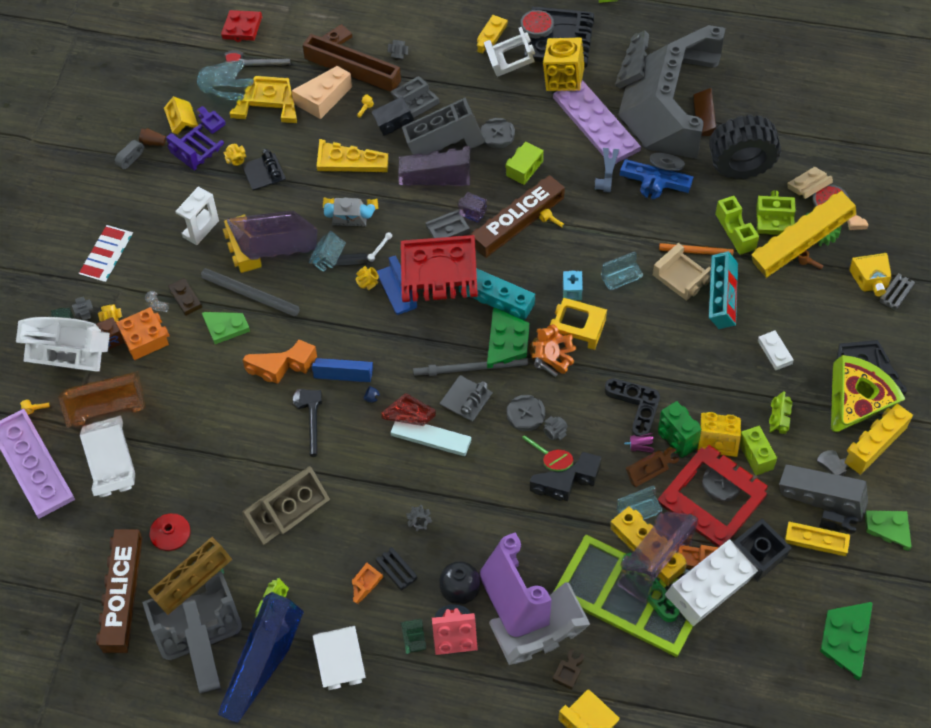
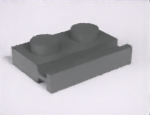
[426,210,470,238]

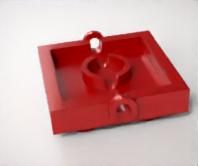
[221,10,262,42]

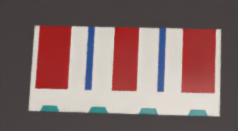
[79,225,133,282]

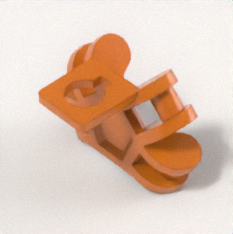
[532,324,576,374]

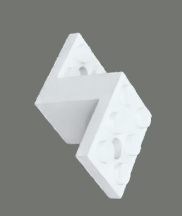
[80,416,135,497]

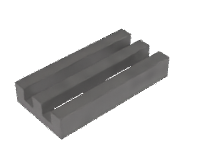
[879,273,915,311]

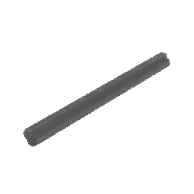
[201,268,300,316]

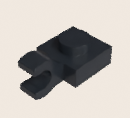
[819,511,858,534]

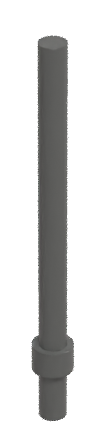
[413,358,528,376]

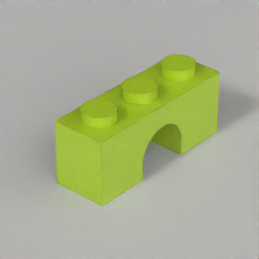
[715,196,759,255]

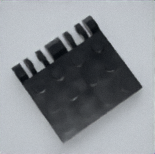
[524,6,594,68]

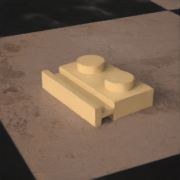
[787,167,833,199]

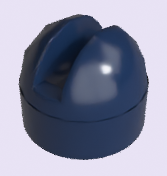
[364,386,380,403]

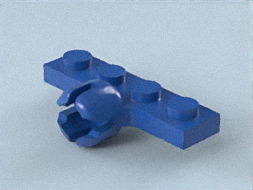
[620,159,694,199]

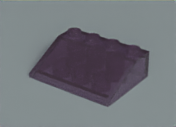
[227,210,317,260]

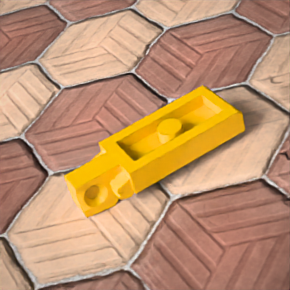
[477,15,508,54]

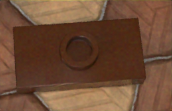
[321,24,352,45]

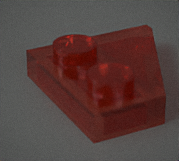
[382,393,436,426]

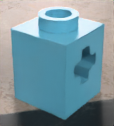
[563,271,583,300]

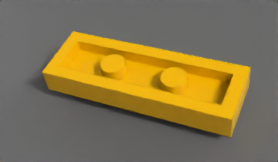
[785,522,850,556]

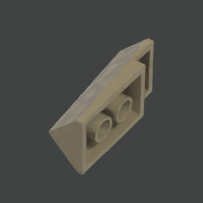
[242,466,330,545]

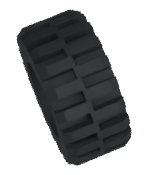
[709,115,781,179]

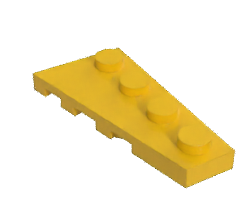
[317,139,389,172]

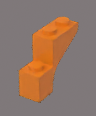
[243,340,317,384]

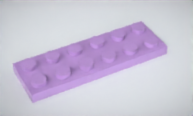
[553,80,641,164]
[0,409,75,519]

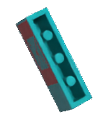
[709,251,738,329]

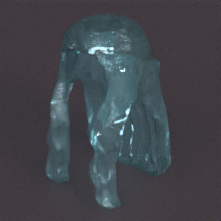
[197,60,254,101]

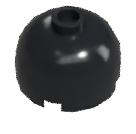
[439,561,480,604]

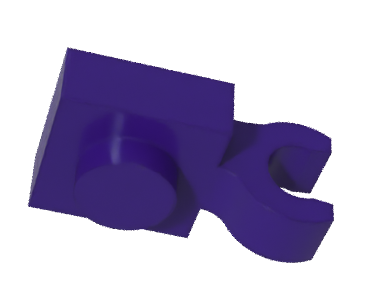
[197,106,226,134]

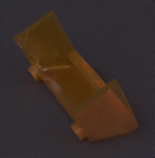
[58,372,146,428]

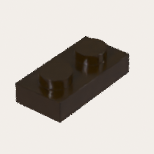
[168,278,202,316]

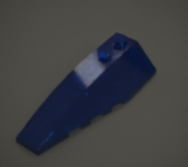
[218,592,304,723]

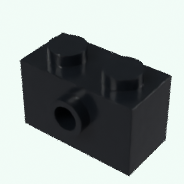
[372,96,415,136]

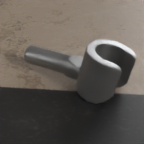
[534,358,558,377]

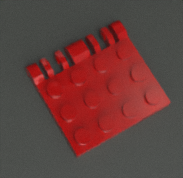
[401,235,478,302]

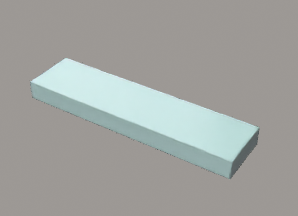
[391,416,471,456]

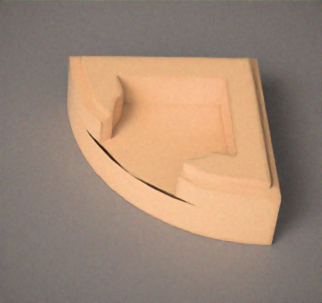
[847,215,868,230]

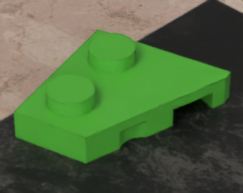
[202,312,250,344]
[865,511,911,551]

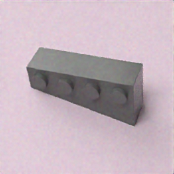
[779,464,868,522]

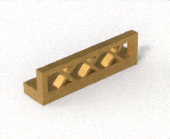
[148,537,233,615]

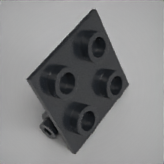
[241,149,286,190]

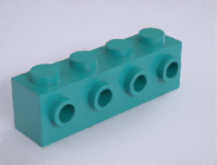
[459,268,535,321]

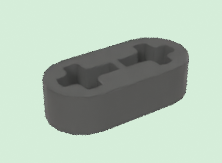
[115,140,144,169]

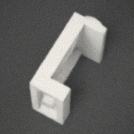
[484,27,535,77]
[175,187,219,245]

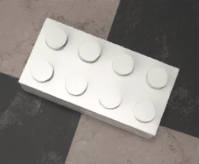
[665,539,758,626]

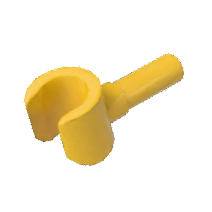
[357,94,374,118]
[539,209,564,227]
[20,400,50,415]

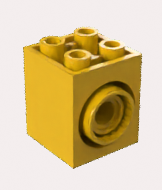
[543,38,584,91]

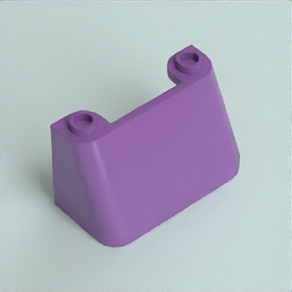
[480,532,552,637]

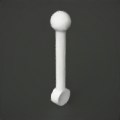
[368,232,392,262]

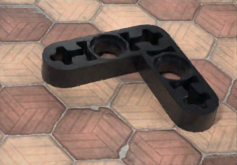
[605,378,660,437]

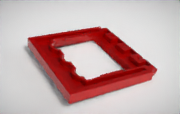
[657,445,768,547]

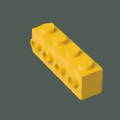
[845,404,913,475]
[611,506,687,586]

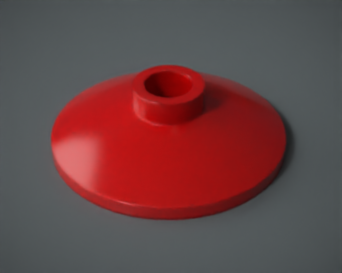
[150,513,190,551]

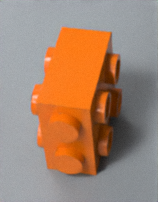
[116,307,170,360]

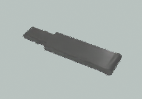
[183,600,221,694]

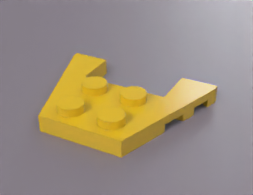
[230,76,297,123]

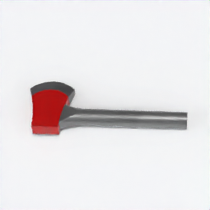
[224,50,290,71]

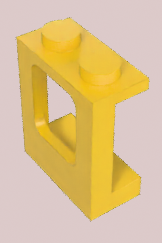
[550,298,607,350]

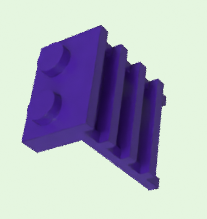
[166,124,224,171]

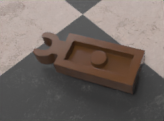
[625,447,679,487]

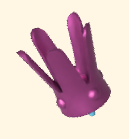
[624,432,654,453]

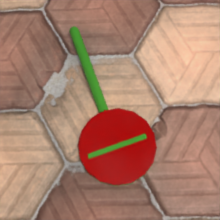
[522,435,573,471]

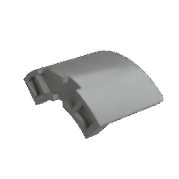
[489,582,590,665]

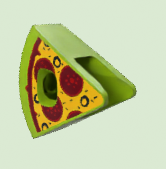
[831,355,905,432]

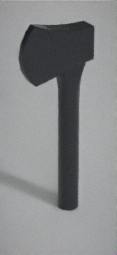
[293,389,322,457]

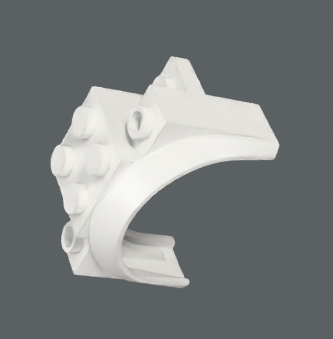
[16,317,110,371]

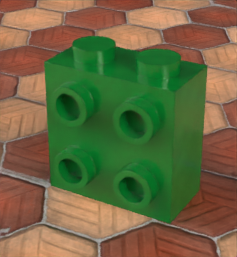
[658,401,702,458]

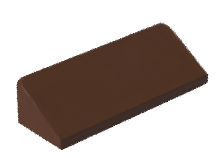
[693,88,716,136]

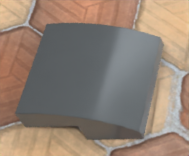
[391,76,440,118]

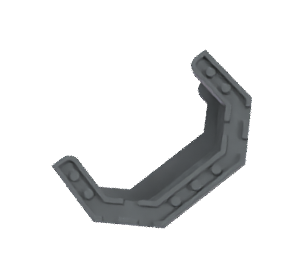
[618,25,726,159]

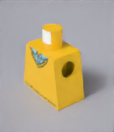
[849,253,891,296]

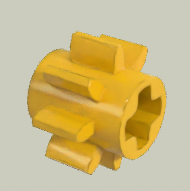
[224,144,247,166]
[356,266,379,290]
[98,304,122,322]

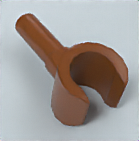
[798,250,823,269]

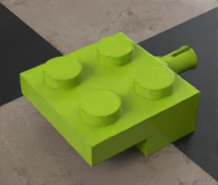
[756,190,795,235]

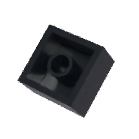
[733,519,792,582]

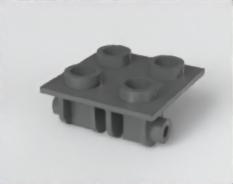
[439,375,493,422]

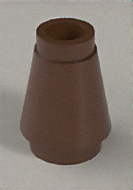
[139,128,166,146]

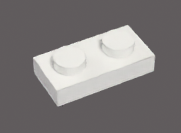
[758,331,794,370]

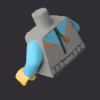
[323,197,378,226]

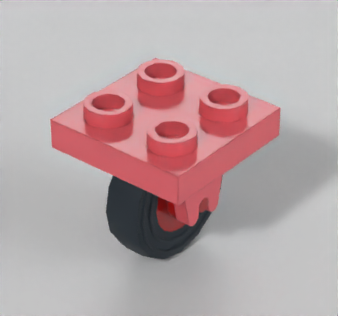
[432,605,478,655]

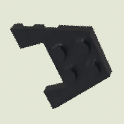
[830,340,907,401]

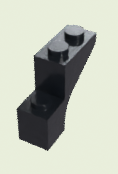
[530,452,601,501]

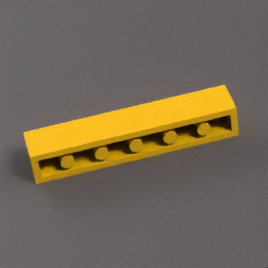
[751,191,856,278]

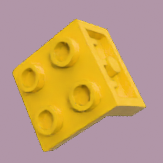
[698,412,741,457]
[558,690,619,728]

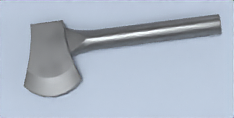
[817,450,849,476]

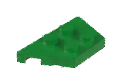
[487,308,529,368]
[820,602,873,680]

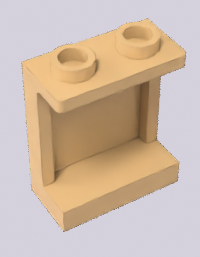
[653,243,711,301]

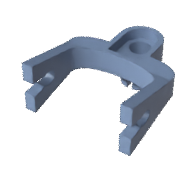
[595,148,619,192]

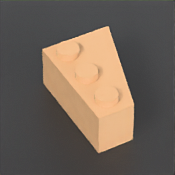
[292,66,352,119]

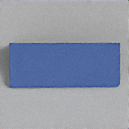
[377,255,417,315]
[312,358,373,382]

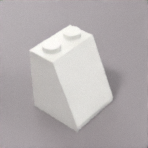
[313,626,366,690]

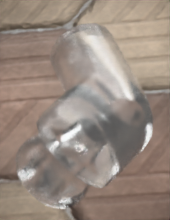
[145,291,169,312]

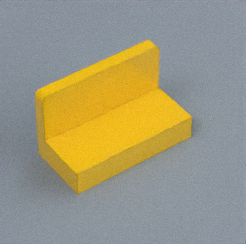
[164,96,198,134]

